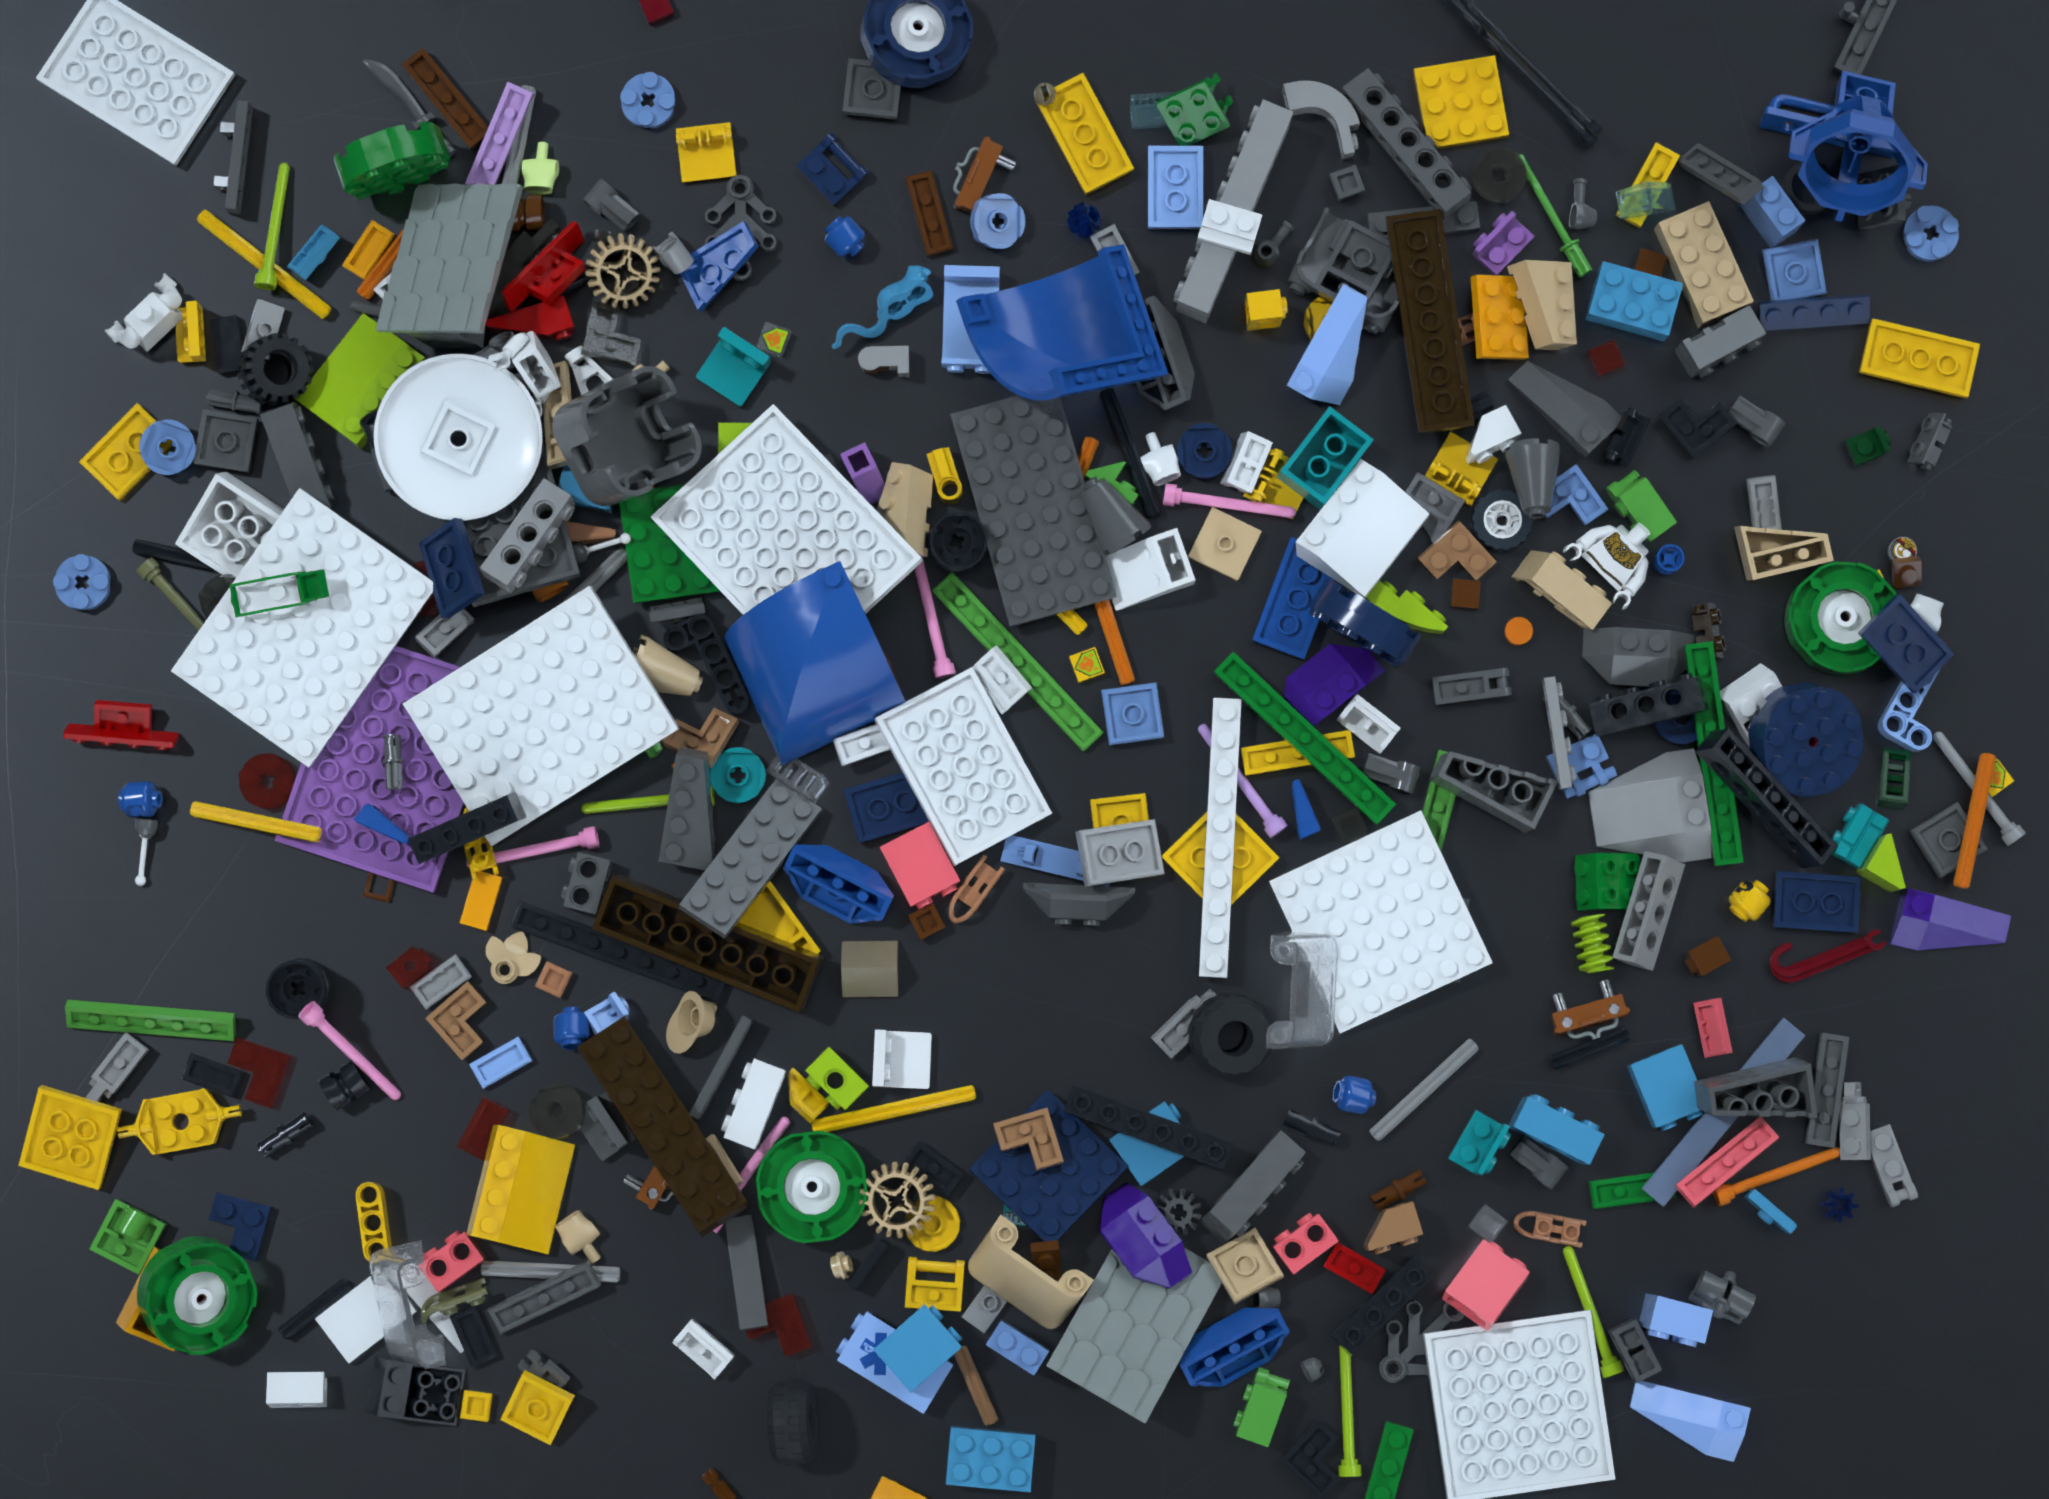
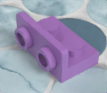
[1472,211,1535,275]

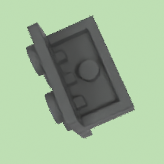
[572,1092,636,1161]

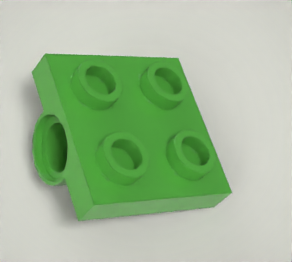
[89,1199,167,1275]

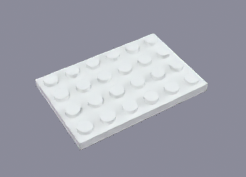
[36,0,235,166]
[874,667,1052,866]

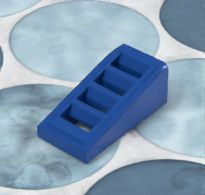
[1291,779,1321,840]
[353,803,410,845]

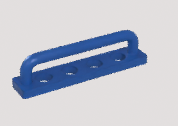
[1759,94,1894,158]

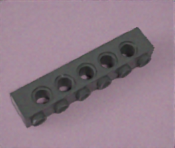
[1341,68,1471,221]

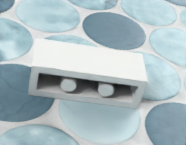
[721,1059,787,1150]

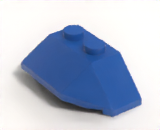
[783,844,894,924]
[1179,1308,1290,1387]

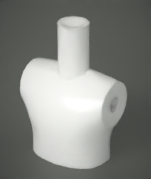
[1140,432,1181,486]
[1910,593,1944,633]

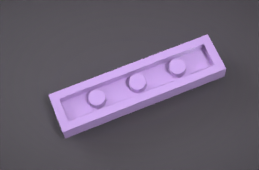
[465,82,534,184]

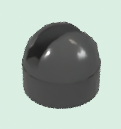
[1300,1357,1324,1383]

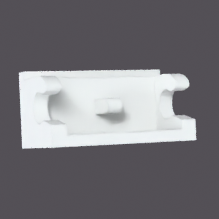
[1220,431,1273,493]
[1336,694,1400,754]
[672,1319,735,1379]
[266,1372,327,1408]

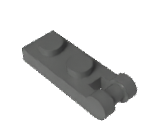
[1431,668,1512,706]

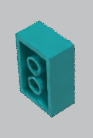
[1276,406,1374,510]

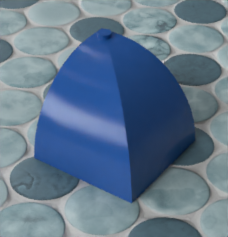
[956,244,1168,400]
[724,561,905,766]

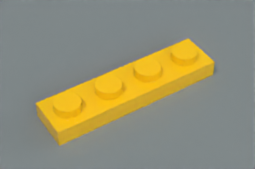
[1240,730,1355,776]

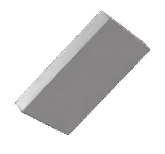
[1075,819,1165,887]

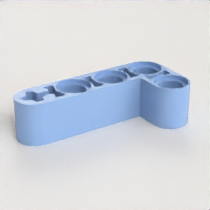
[1877,671,1939,752]

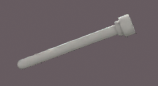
[1933,732,2026,846]

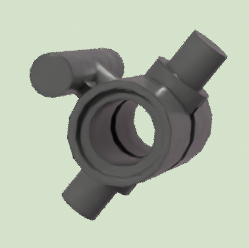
[1688,1270,1756,1325]

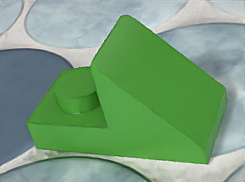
[1085,461,1138,506]

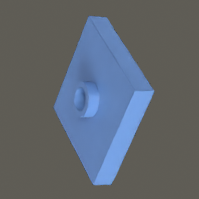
[1762,239,1827,301]
[1101,682,1164,746]

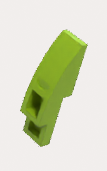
[1365,580,1448,634]

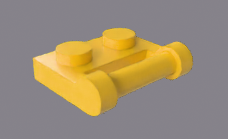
[905,1256,965,1312]

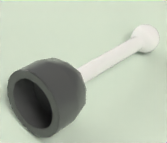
[572,533,631,565]
[135,818,158,886]

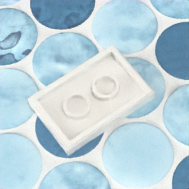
[315,1267,417,1364]

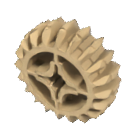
[585,233,660,309]
[859,1161,936,1238]

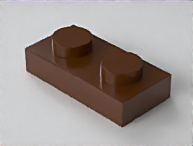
[1030,1240,1062,1282]

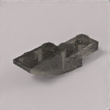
[489,219,561,318]

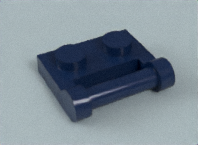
[796,132,870,207]

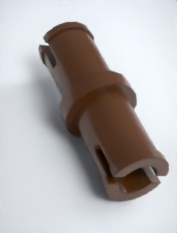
[1370,1169,1427,1211]

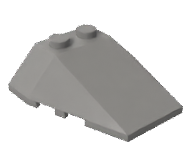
[1588,748,1711,862]

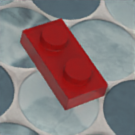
[1323,1242,1386,1294]

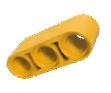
[356,1182,392,1263]

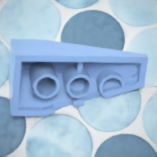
[1630,1381,1751,1462]

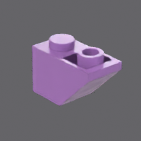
[840,442,885,506]

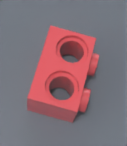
[1272,1212,1339,1275]
[419,1231,487,1292]

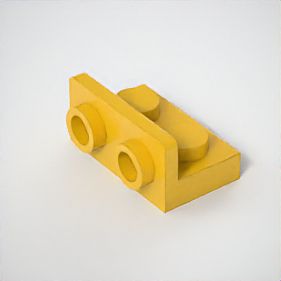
[175,301,206,363]

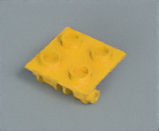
[676,122,736,183]
[1425,432,1498,507]
[1243,448,1303,520]

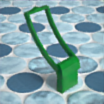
[229,569,329,618]

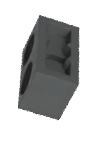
[561,852,613,916]
[1607,1318,1662,1383]

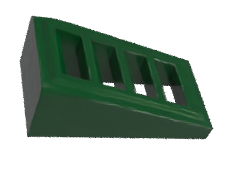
[1877,748,1911,810]

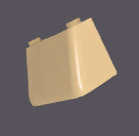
[968,1215,1094,1329]

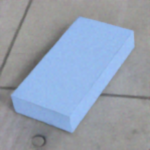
[469,1037,532,1089]

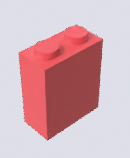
[880,822,961,910]
[1442,1239,1530,1332]

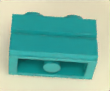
[1831,803,1889,870]

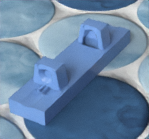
[1000,835,1110,887]

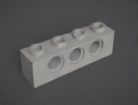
[480,478,575,594]
[1612,851,1685,971]

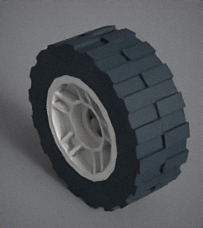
[1470,489,1533,553]

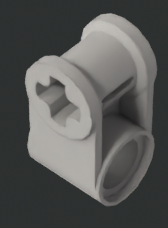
[652,231,694,274]

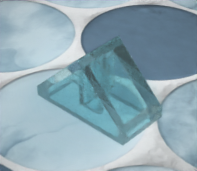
[1616,181,1675,219]

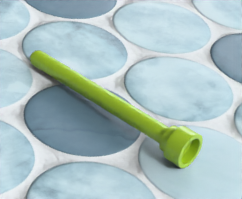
[254,163,290,291]
[581,784,715,814]
[1563,1246,1625,1378]
[1338,1346,1361,1477]

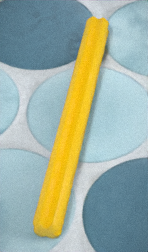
[197,210,332,319]
[811,1085,976,1132]

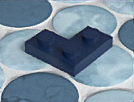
[209,1192,272,1261]

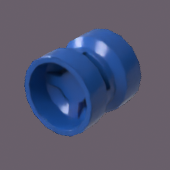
[1653,544,1684,575]

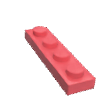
[1675,1117,1779,1208]

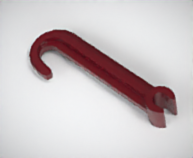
[1769,930,1886,983]

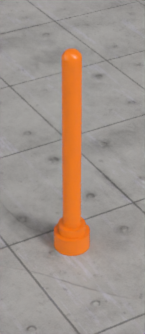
[1713,1147,1840,1207]

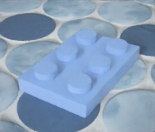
[1148,146,1203,229]

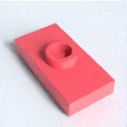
[1693,998,1733,1058]

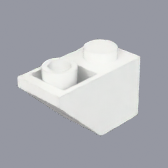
[1466,405,1521,464]

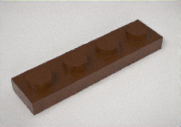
[401,48,488,150]

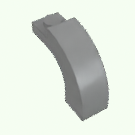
[1282,81,1360,161]

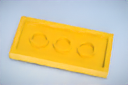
[1034,73,1134,196]
[1859,318,1980,399]

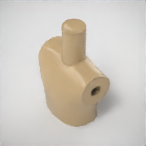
[555,1210,601,1263]

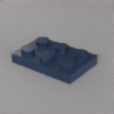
[419,518,485,618]
[1858,594,1954,693]
[844,772,930,844]
[1772,871,1861,933]

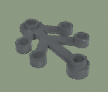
[705,175,777,281]
[1379,1300,1465,1383]

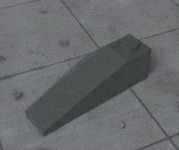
[1507,361,1622,459]

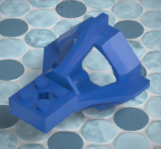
[1788,70,1928,222]

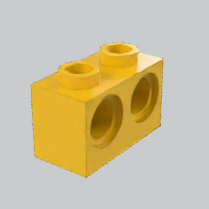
[1244,289,1288,331]

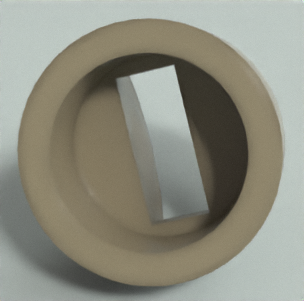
[1034,83,1056,106]

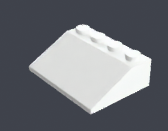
[1296,459,1429,598]
[175,472,284,582]

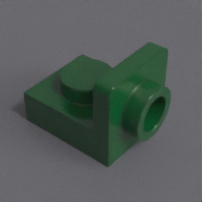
[1844,425,1891,466]

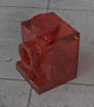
[386,946,433,990]

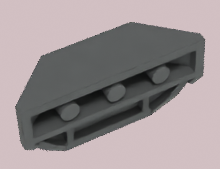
[1136,296,1195,410]
[1582,627,1694,687]
[1023,883,1135,926]

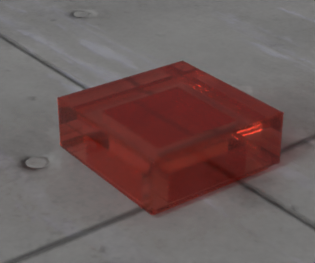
[1587,340,1625,377]

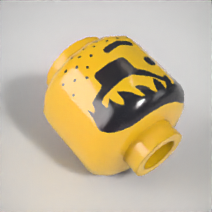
[1729,880,1770,922]

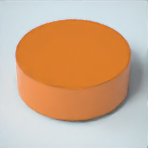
[1504,617,1533,646]

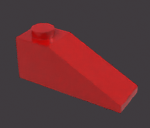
[486,295,577,341]

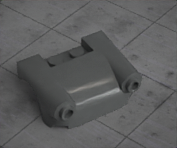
[1287,207,1399,334]

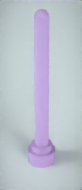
[1198,724,1288,839]

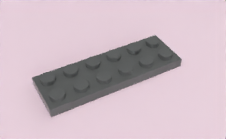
[679,779,822,939]

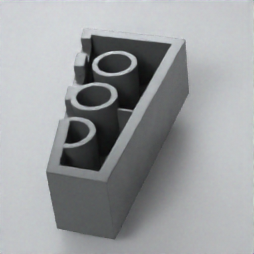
[260,400,335,509]
[1429,752,1559,833]

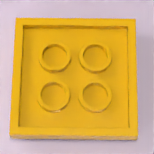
[1413,55,1509,149]
[1162,812,1279,905]
[18,1085,122,1190]

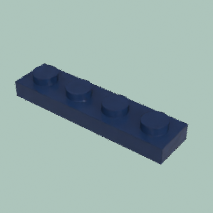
[1758,294,1870,331]

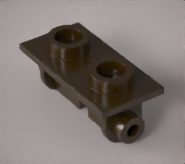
[1691,602,1726,659]

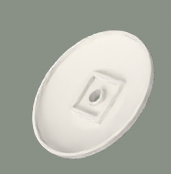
[374,354,543,521]

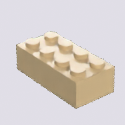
[1654,201,1754,329]

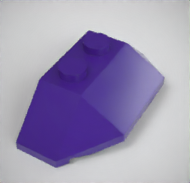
[1283,644,1385,727]
[1100,1182,1192,1289]

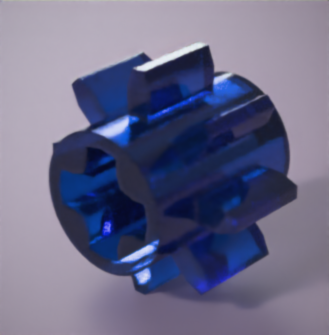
[1067,202,1101,238]
[1821,1187,1858,1223]

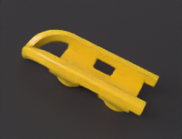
[462,807,499,881]

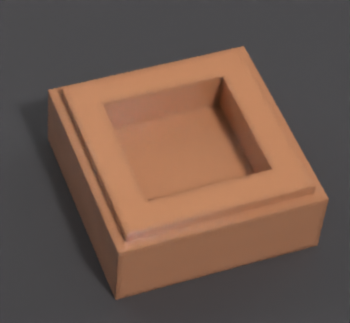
[535,961,573,998]

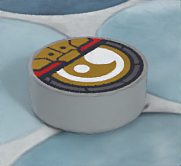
[1888,537,1917,561]

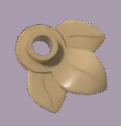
[486,931,541,984]

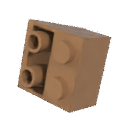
[1363,1201,1423,1254]

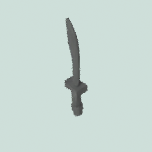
[363,59,456,157]

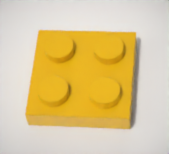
[500,1370,575,1445]

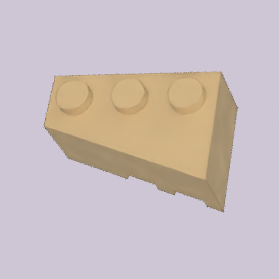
[1511,550,1612,630]

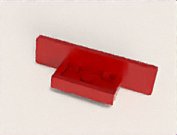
[501,221,586,311]
[63,700,179,750]

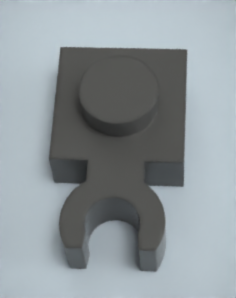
[517,1349,570,1388]

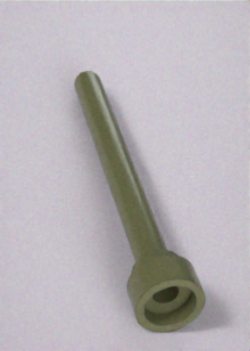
[136,557,205,631]

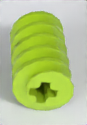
[1571,914,1614,973]

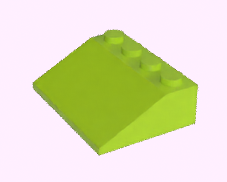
[295,313,426,449]

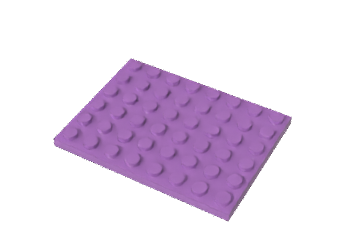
[275,646,465,893]

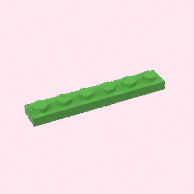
[65,1000,236,1041]

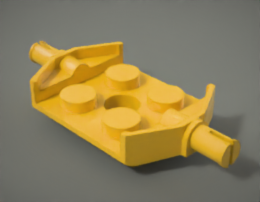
[117,1088,242,1155]

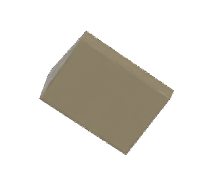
[841,941,898,997]

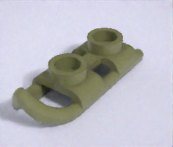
[421,1277,488,1324]

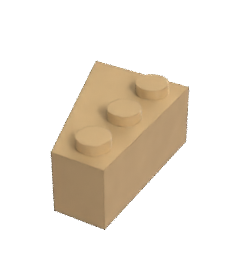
[1507,260,1577,350]
[877,462,933,557]
[1734,526,1834,581]

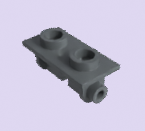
[1907,413,1952,471]

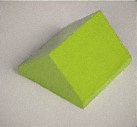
[1856,833,1906,893]

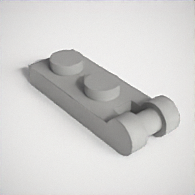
[1870,1124,1918,1208]

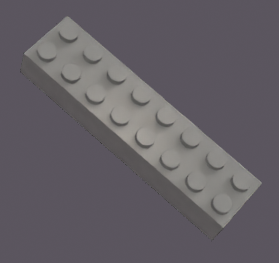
[1173,99,1294,324]

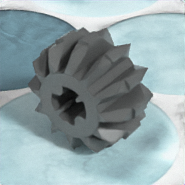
[1156,1189,1202,1236]

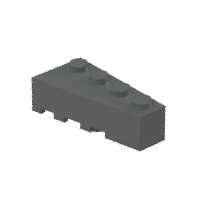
[658,747,717,870]
[1694,1057,1818,1118]
[1198,1130,1306,1244]

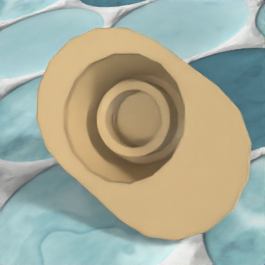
[666,991,717,1054]

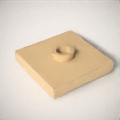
[1188,507,1262,581]
[1207,1228,1284,1304]

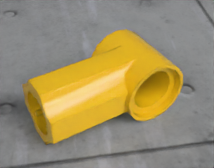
[927,447,963,505]

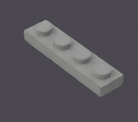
[1542,676,1576,790]

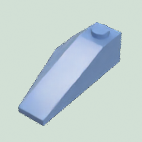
[1287,284,1368,405]

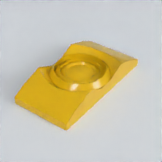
[739,881,821,954]

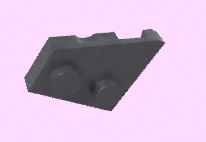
[1405,472,1466,543]

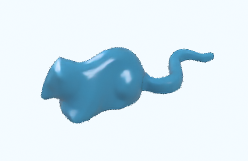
[831,266,933,350]

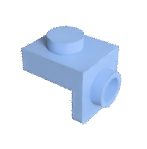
[584,992,629,1035]

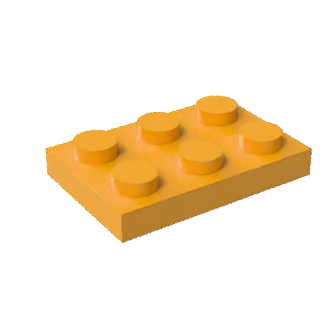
[1470,275,1529,360]

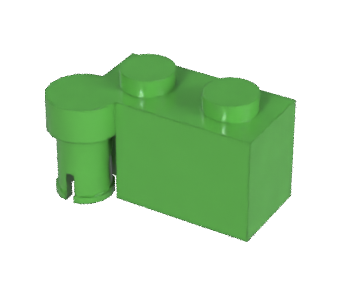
[1606,470,1677,542]
[1233,1367,1290,1447]

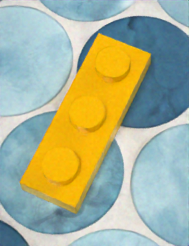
[1615,142,1680,229]

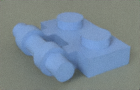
[1546,734,1617,799]

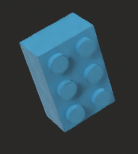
[1585,261,1683,342]
[1509,1094,1605,1165]
[946,1426,1036,1492]

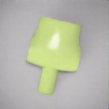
[522,142,559,195]

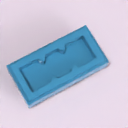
[287,225,340,280]
[1743,1189,1797,1234]

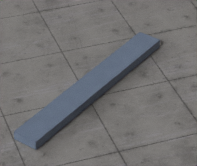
[1641,1018,1805,1207]

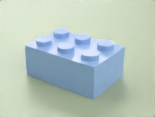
[1639,1293,1713,1347]

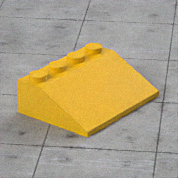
[466,1125,575,1254]

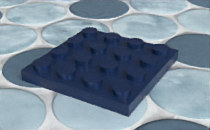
[969,1089,1129,1242]

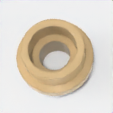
[830,1251,853,1279]

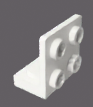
[872,1030,932,1089]

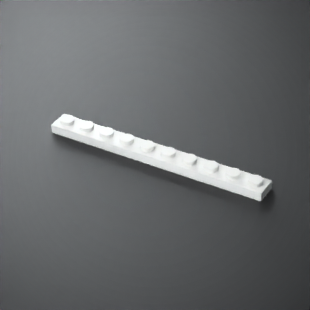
[1199,698,1241,978]

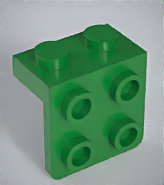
[1574,853,1640,911]

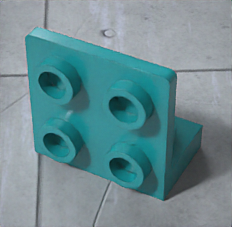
[696,327,772,407]
[1448,1110,1511,1176]

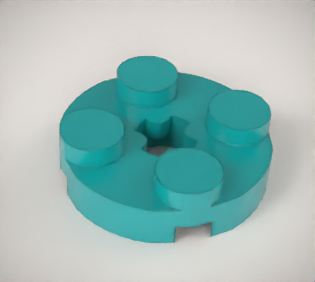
[710,747,766,804]

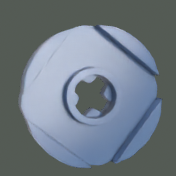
[620,72,676,129]
[970,193,1025,249]
[1902,206,1959,262]
[139,419,196,475]
[53,554,111,610]

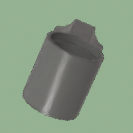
[582,178,640,233]
[1729,395,1785,447]
[1362,753,1421,795]
[1509,1136,1569,1190]

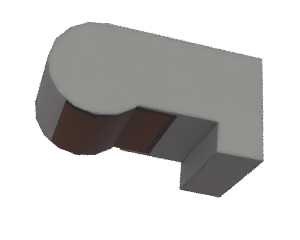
[858,346,909,378]

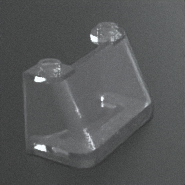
[1266,931,1338,1049]
[369,1240,446,1368]

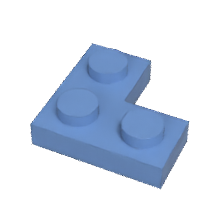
[1545,464,1608,526]

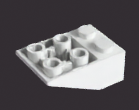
[1106,528,1195,611]
[1720,663,1782,747]

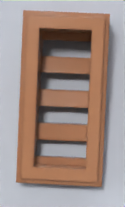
[566,521,618,544]

